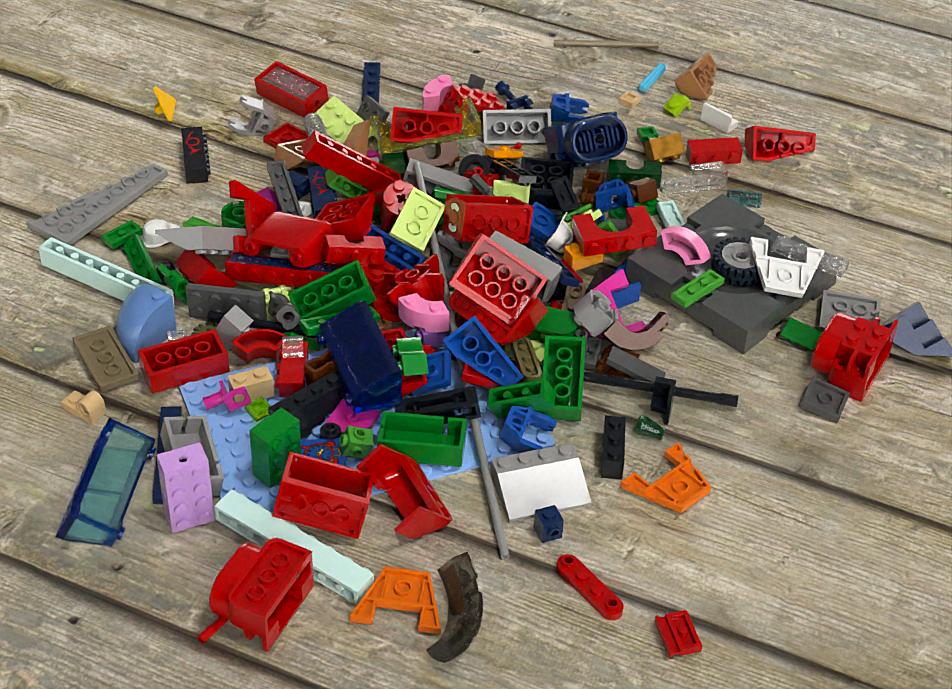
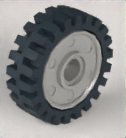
[711,237,769,286]

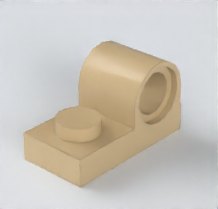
[61,390,106,425]

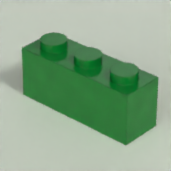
[487,379,556,419]

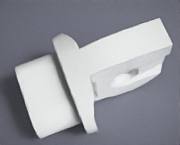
[299,201,312,217]

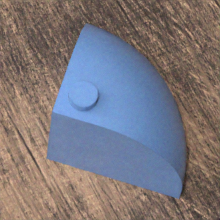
[116,284,177,364]

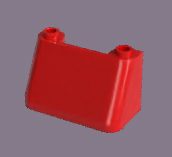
[243,212,332,268]

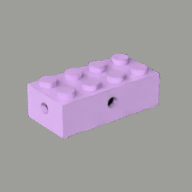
[157,442,215,533]

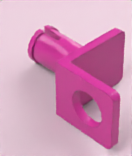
[203,380,252,411]

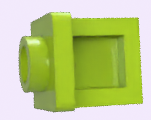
[663,93,691,118]

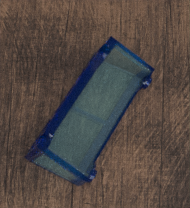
[55,418,156,547]

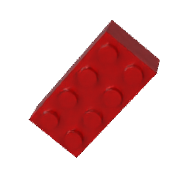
[138,329,230,394]

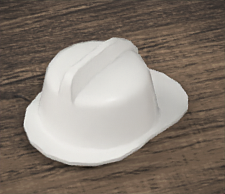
[545,212,573,253]
[140,219,180,248]

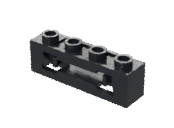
[394,386,481,424]

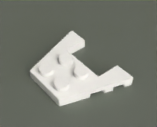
[749,237,824,298]

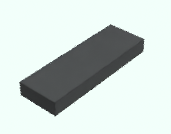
[605,346,666,383]

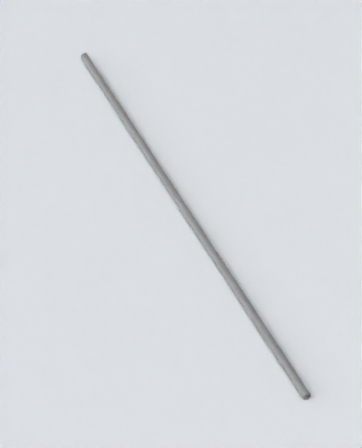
[413,162,510,560]

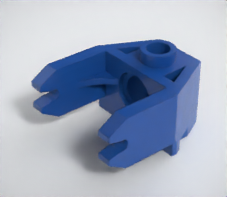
[549,93,589,122]
[595,179,635,222]
[499,406,557,453]

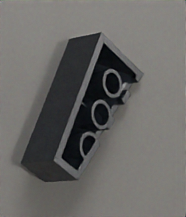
[268,371,348,439]

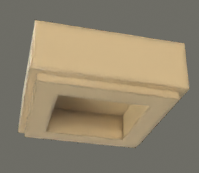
[618,91,641,109]

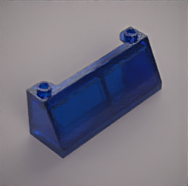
[317,300,402,414]

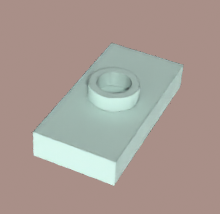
[656,200,685,228]

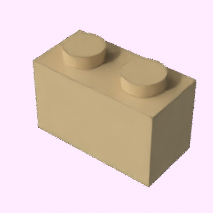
[228,366,275,402]

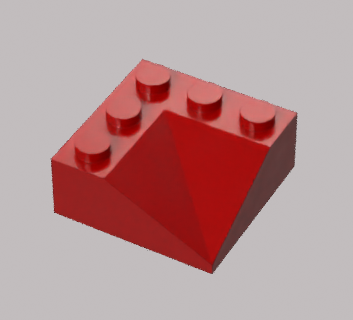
[315,193,375,242]

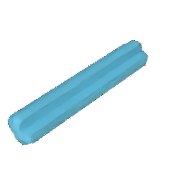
[638,62,667,92]

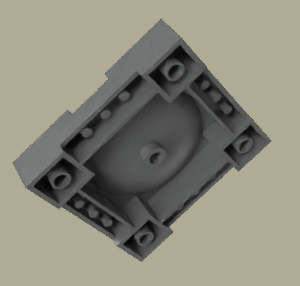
[626,194,840,354]

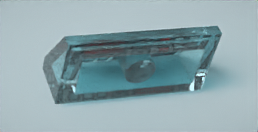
[726,188,763,208]

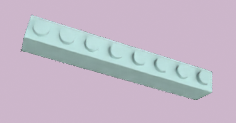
[38,237,175,308]
[215,489,374,605]

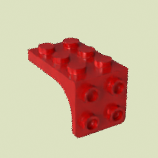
[438,84,506,116]

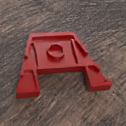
[229,180,275,253]

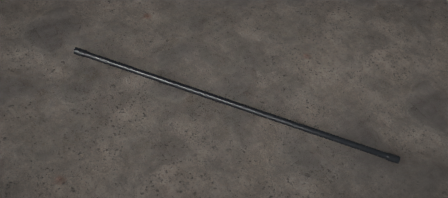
[207,310,739,407]

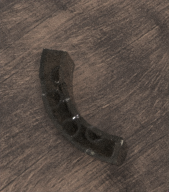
[426,552,483,663]

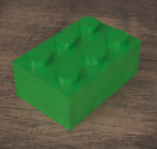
[249,408,301,488]

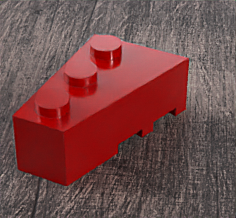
[175,249,237,288]

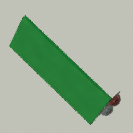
[776,317,822,352]

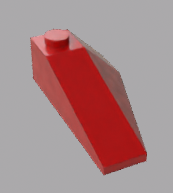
[390,107,463,143]
[744,125,816,162]

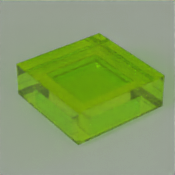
[245,397,271,422]

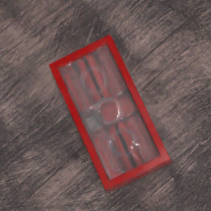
[254,61,329,118]

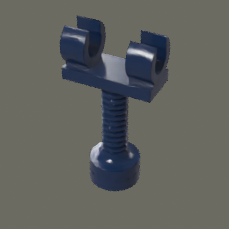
[495,81,533,110]

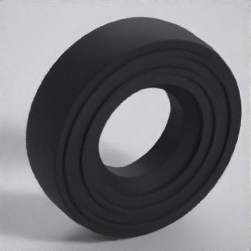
[459,154,490,176]

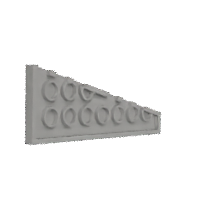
[26,164,168,246]

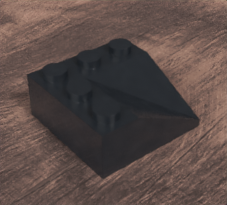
[521,157,575,210]

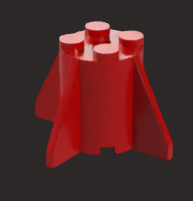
[367,180,418,233]
[383,254,445,308]

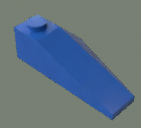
[442,315,524,386]

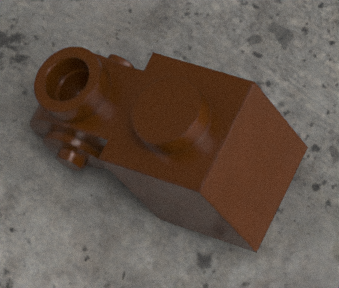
[579,169,605,210]
[624,178,658,203]

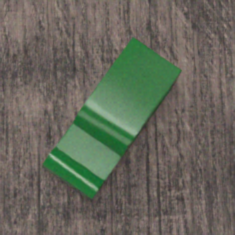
[157,263,190,305]

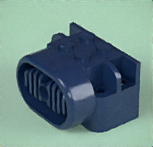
[543,111,628,167]

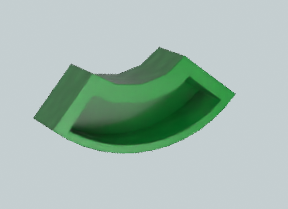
[391,337,429,376]

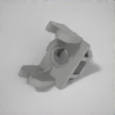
[228,96,276,136]

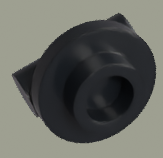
[319,422,342,439]

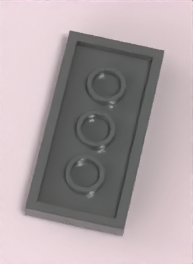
[186,283,267,320]

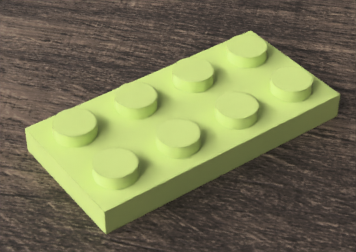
[310,96,375,144]

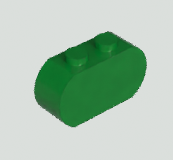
[526,306,579,343]

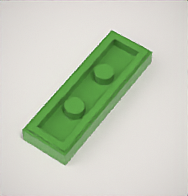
[671,269,725,308]

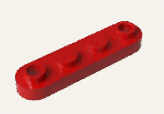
[557,554,624,620]

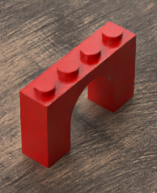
[572,206,657,257]

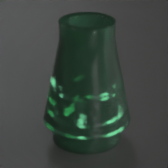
[634,415,666,440]

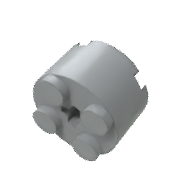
[573,289,618,337]

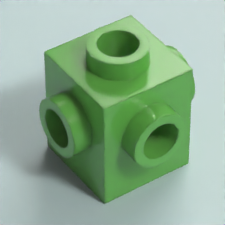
[339,426,374,459]

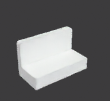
[701,102,738,134]

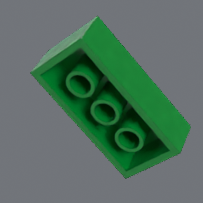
[288,260,377,323]
[540,335,586,421]

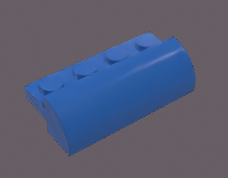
[367,224,428,271]

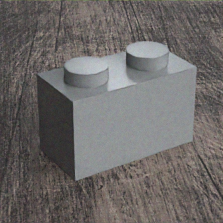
[216,305,254,351]

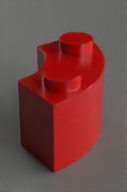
[232,329,289,364]

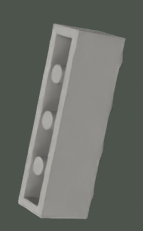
[403,158,474,195]

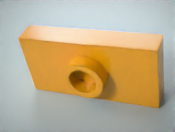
[485,145,524,159]

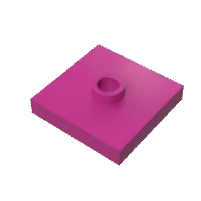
[325,399,380,434]

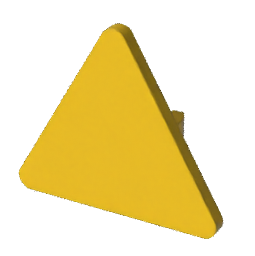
[153,86,176,122]

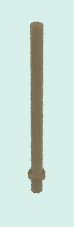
[554,38,659,48]

